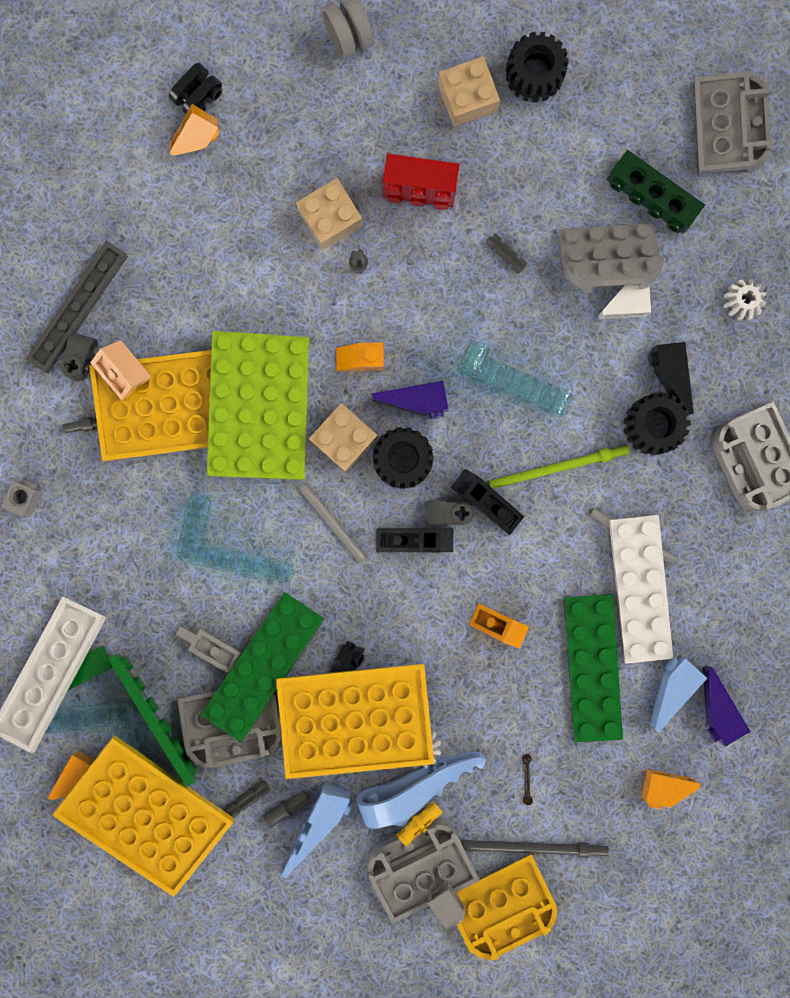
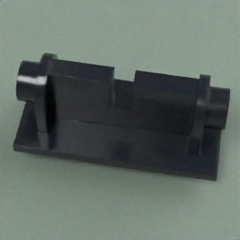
[330,641,365,673]

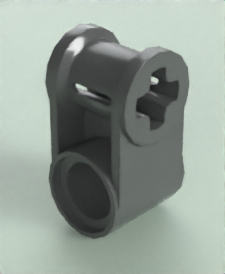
[60,333,98,381]
[427,500,473,526]

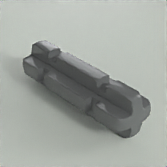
[487,233,527,273]
[226,781,270,818]

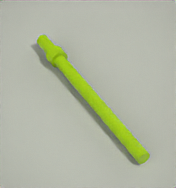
[488,445,630,489]

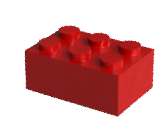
[383,153,460,210]

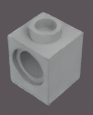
[1,479,42,518]
[428,881,465,929]

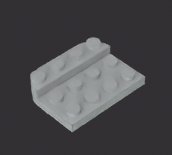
[694,72,773,174]
[558,223,664,293]
[711,401,790,511]
[177,691,282,768]
[367,817,480,924]

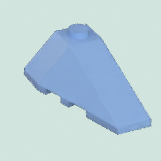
[281,781,353,878]

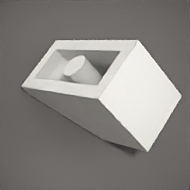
[599,284,651,320]

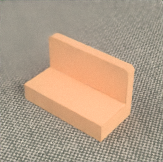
[91,341,151,400]

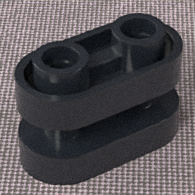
[169,63,222,114]

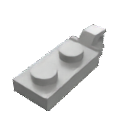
[176,625,243,674]

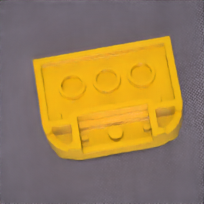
[456,853,557,961]

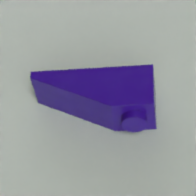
[372,381,448,419]
[702,665,751,747]

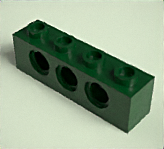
[606,149,705,234]

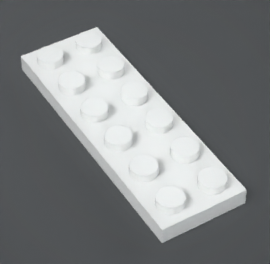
[609,515,673,664]
[0,597,106,753]

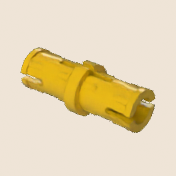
[396,801,443,847]

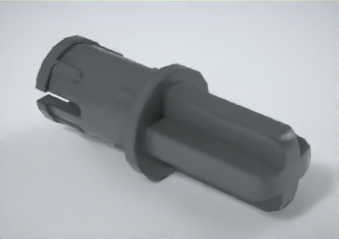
[349,249,368,274]
[263,791,311,828]

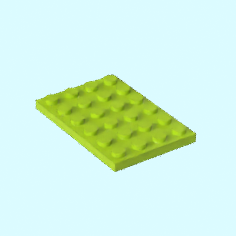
[207,331,309,480]

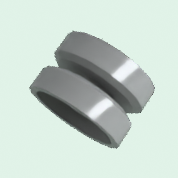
[321,0,374,60]

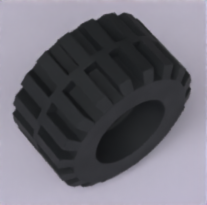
[506,32,569,103]
[623,392,691,455]
[373,427,434,489]

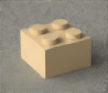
[438,56,500,127]
[296,178,363,250]
[309,403,378,473]

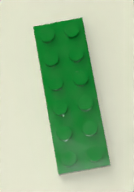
[201,592,325,743]
[564,594,623,743]
[108,654,197,788]

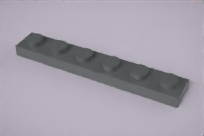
[26,240,128,374]

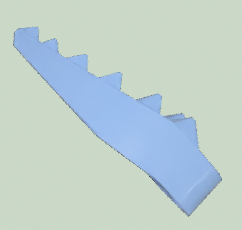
[356,752,486,829]

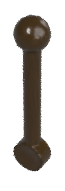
[522,754,533,805]

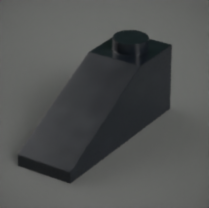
[648,342,694,416]
[450,469,525,535]
[376,528,453,553]

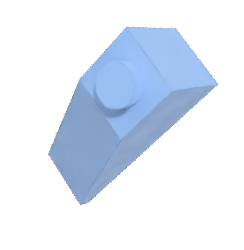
[649,656,707,733]

